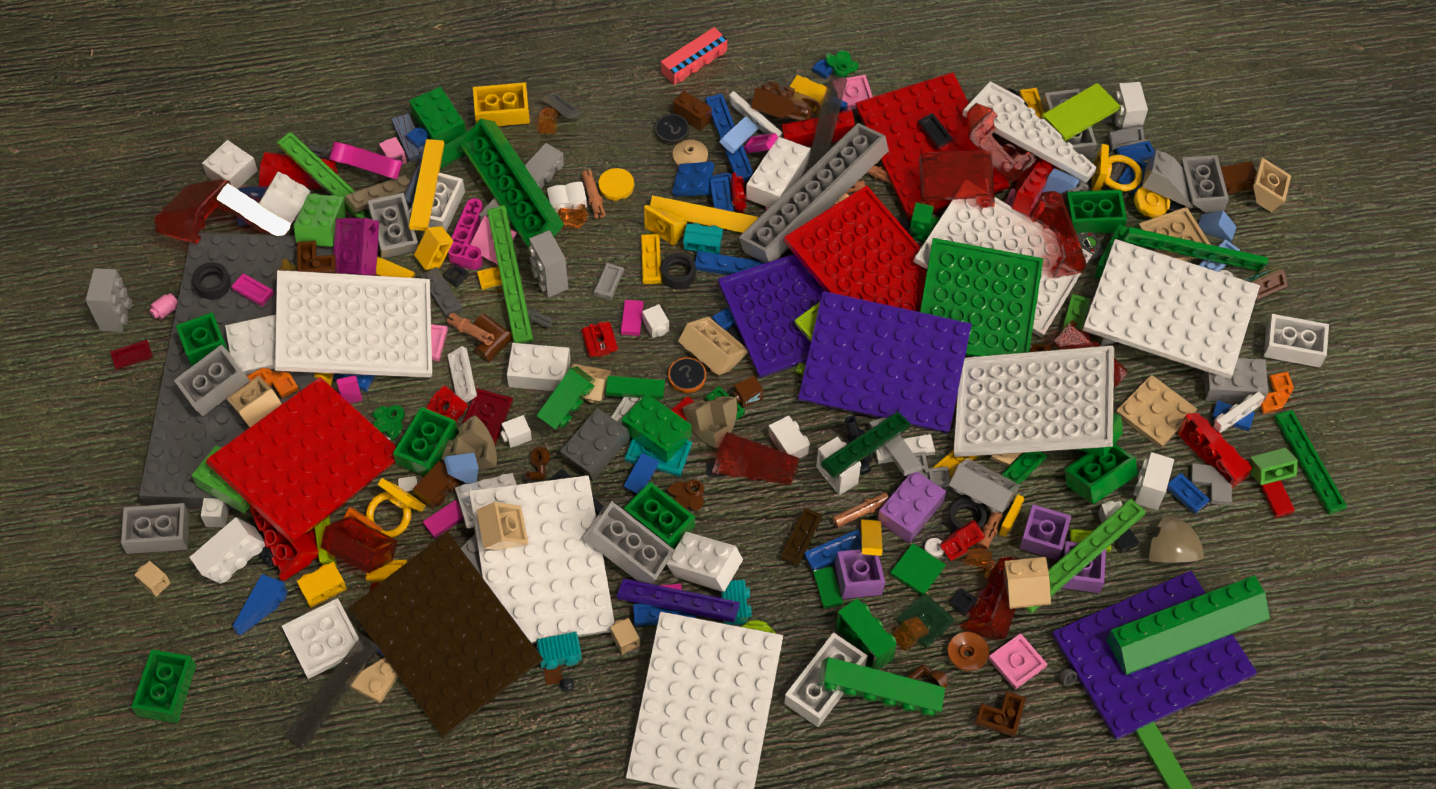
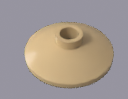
[673,140,708,166]

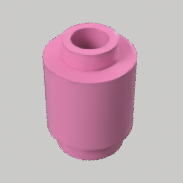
[149,293,178,320]

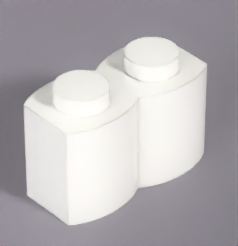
[547,182,587,215]

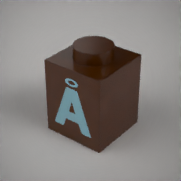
[732,376,764,409]

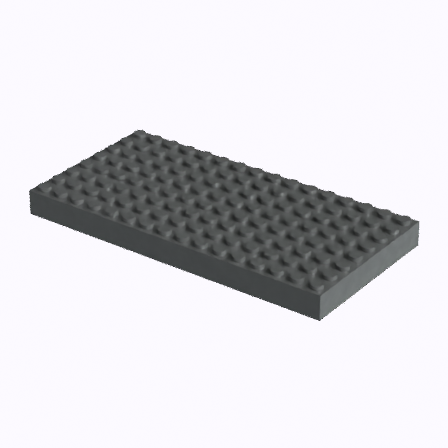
[139,232,334,510]

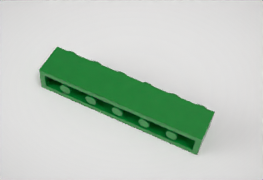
[817,657,945,717]

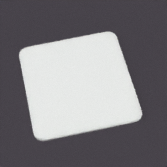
[398,476,417,491]

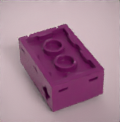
[333,218,379,276]

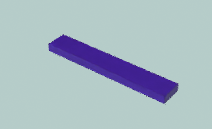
[617,578,740,622]

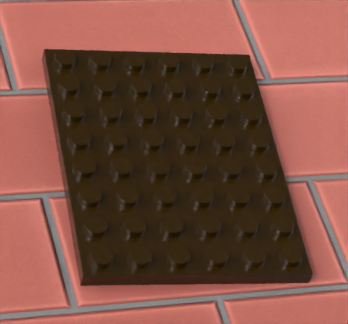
[349,531,544,737]

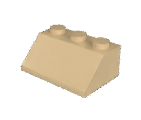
[678,317,748,375]

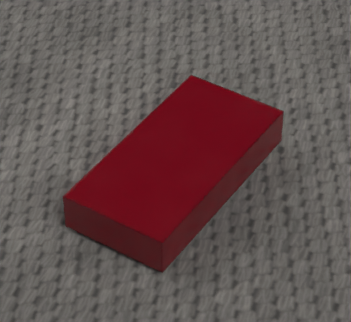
[110,340,153,370]

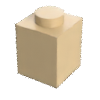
[135,561,170,597]
[610,618,640,655]

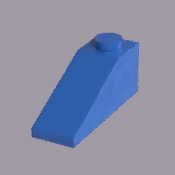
[233,574,287,636]

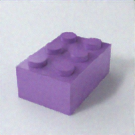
[878,472,946,544]

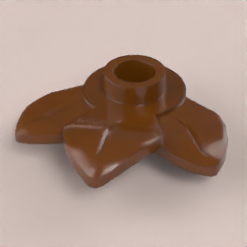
[667,479,704,512]

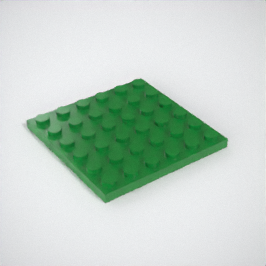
[920,238,1044,357]

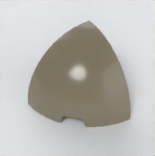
[683,396,737,448]
[441,416,497,470]
[1149,515,1204,563]

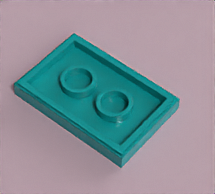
[625,438,692,477]

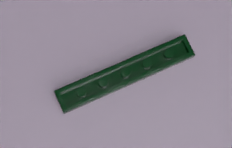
[820,411,911,478]

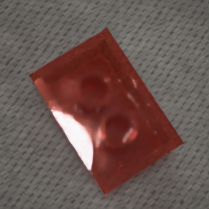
[320,516,398,573]

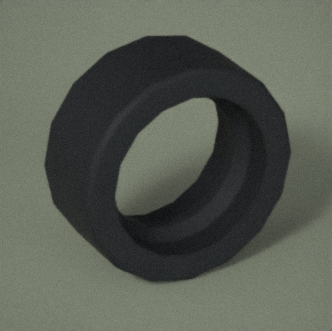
[661,253,696,289]
[192,262,231,300]
[948,497,987,532]

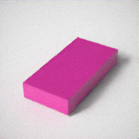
[743,133,779,153]
[231,273,274,307]
[621,300,644,336]
[337,375,363,403]
[423,500,464,539]

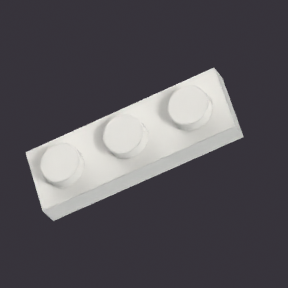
[448,346,477,403]
[1213,392,1264,433]
[875,434,935,464]

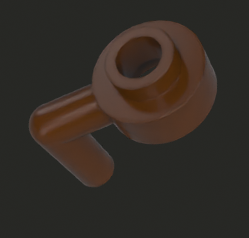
[525,447,550,480]
[907,664,948,688]

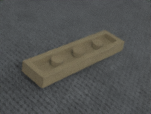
[344,175,410,213]

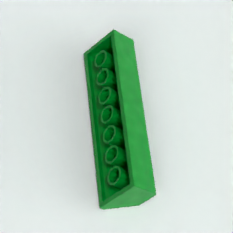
[460,118,565,247]
[1106,575,1270,675]

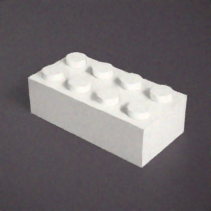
[746,137,811,208]
[784,632,867,727]

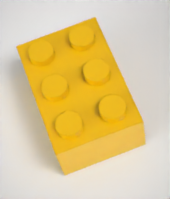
[473,82,530,126]

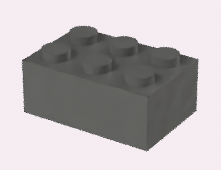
[560,408,630,481]

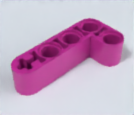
[329,141,402,179]
[448,198,483,270]

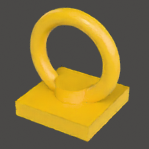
[1091,144,1142,191]
[366,478,426,539]

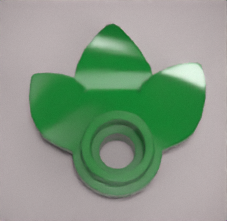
[825,50,859,78]
[372,405,405,441]

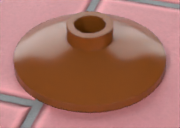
[948,632,989,671]

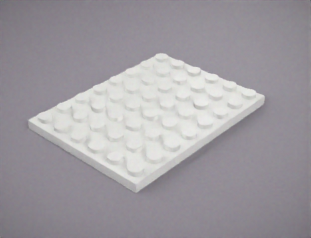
[913,180,1092,338]
[1083,239,1260,379]
[275,270,432,377]
[954,346,1114,457]
[469,476,615,644]
[626,612,783,789]

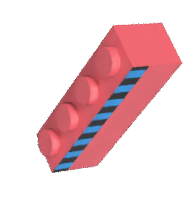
[661,27,728,85]

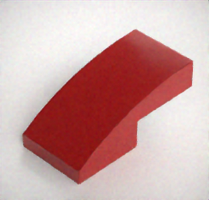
[940,520,985,561]

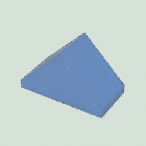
[1041,168,1079,200]
[1198,211,1236,243]
[444,453,479,484]

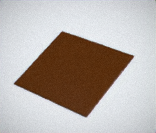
[544,666,562,686]

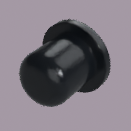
[560,678,574,692]

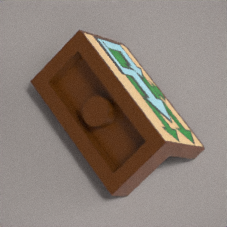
[1242,266,1288,300]

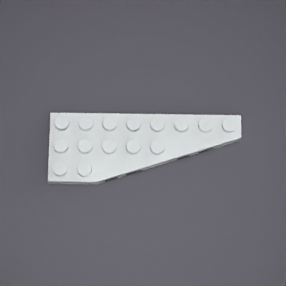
[962,81,1097,182]

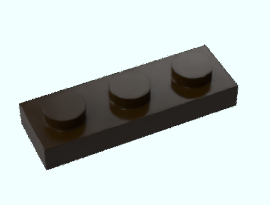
[780,508,823,567]

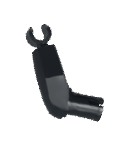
[844,416,872,475]

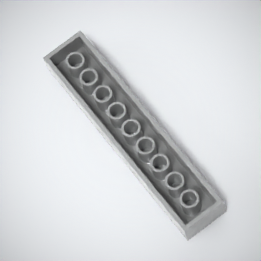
[739,123,889,263]

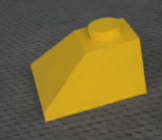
[644,205,687,246]

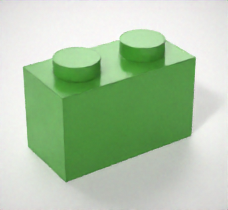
[1250,448,1298,485]

